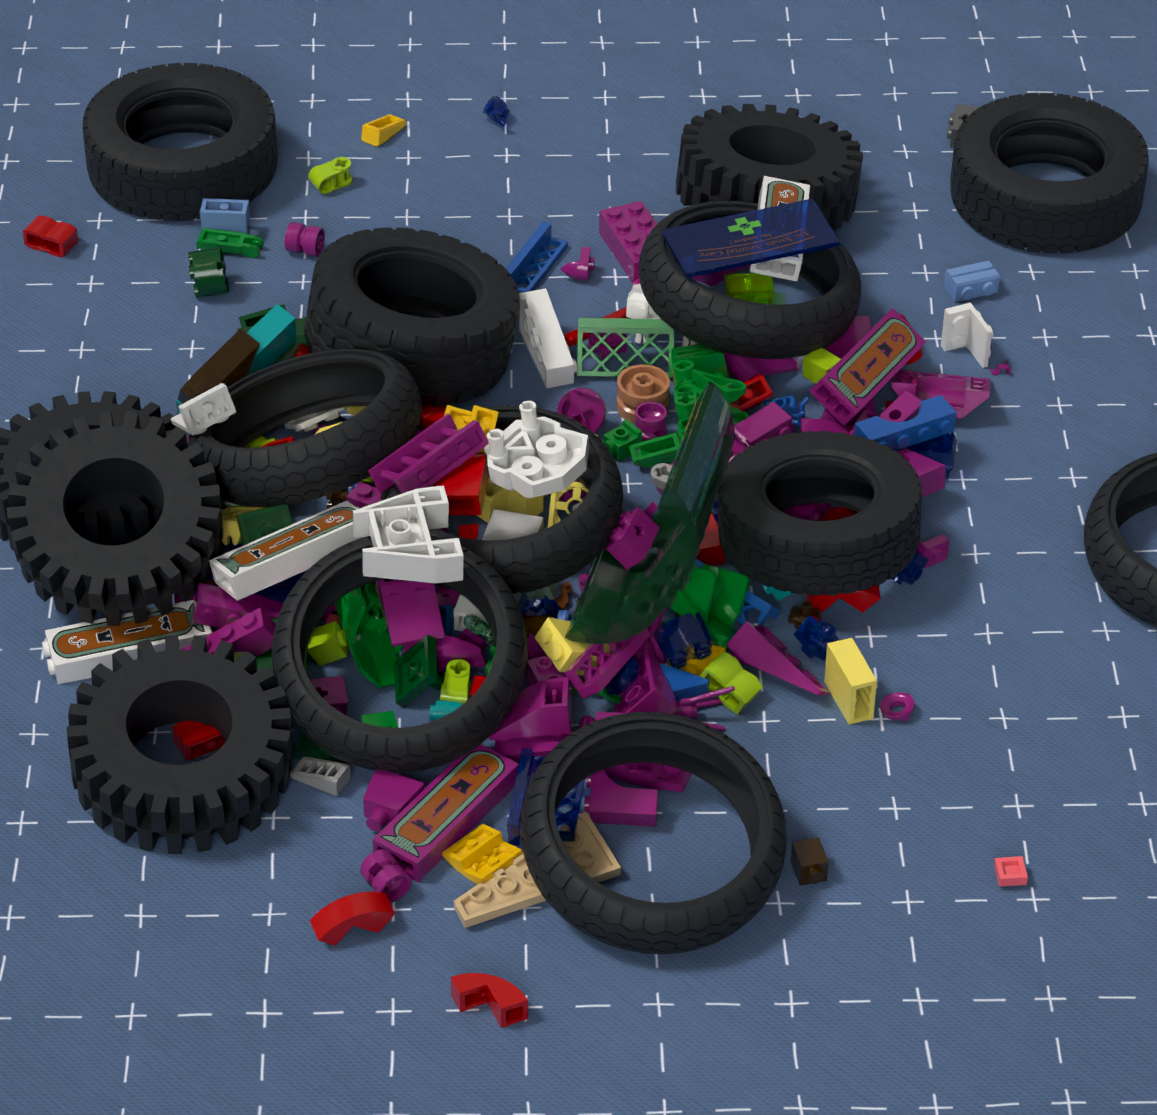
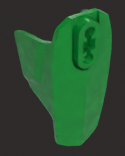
[335,582,403,688]

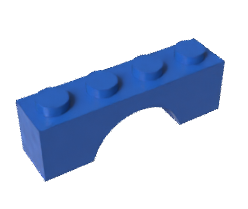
[854,395,957,451]

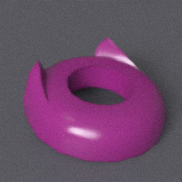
[880,692,915,721]

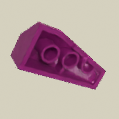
[727,621,830,697]
[614,640,677,714]

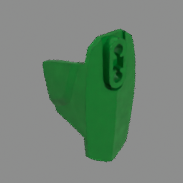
[636,561,750,649]

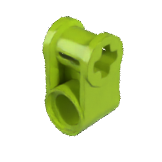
[308,157,353,194]
[440,659,471,705]

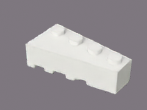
[519,288,577,389]

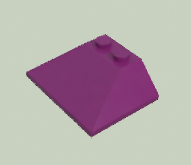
[891,370,991,421]

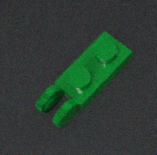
[196,228,264,258]

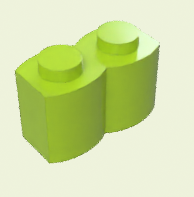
[700,652,763,714]

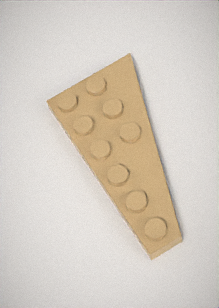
[454,811,621,928]

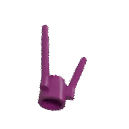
[675,686,735,731]

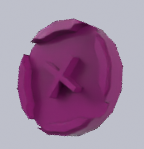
[557,387,607,433]

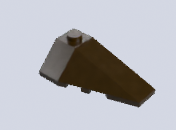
[178,328,260,406]

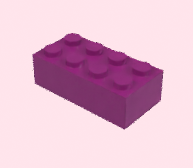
[599,201,657,284]

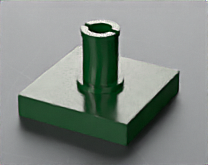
[236,503,292,546]
[394,635,445,707]

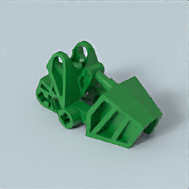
[672,344,749,449]

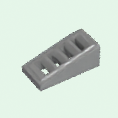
[289,756,351,796]

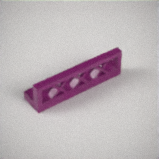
[565,615,651,699]

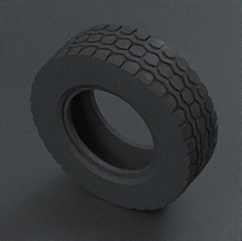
[718,431,922,596]

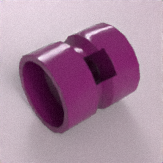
[284,222,325,257]
[635,402,667,442]
[360,849,411,903]

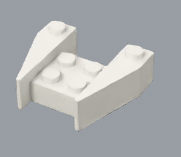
[353,486,464,583]

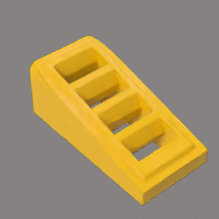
[361,114,407,147]

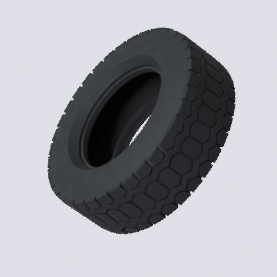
[83,63,278,221]
[950,93,1149,253]

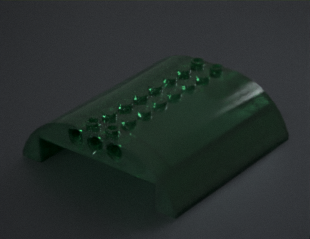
[565,381,735,644]

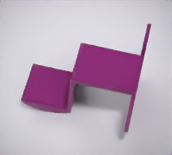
[990,360,1011,375]

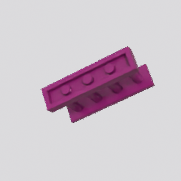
[368,414,489,494]

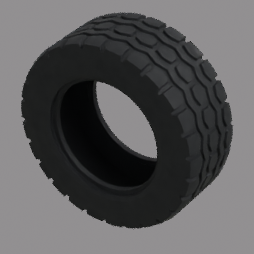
[304,227,520,406]

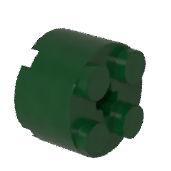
[188,247,229,298]

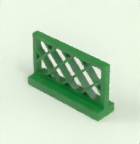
[577,318,674,377]

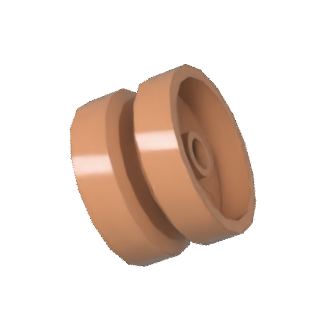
[616,364,670,424]

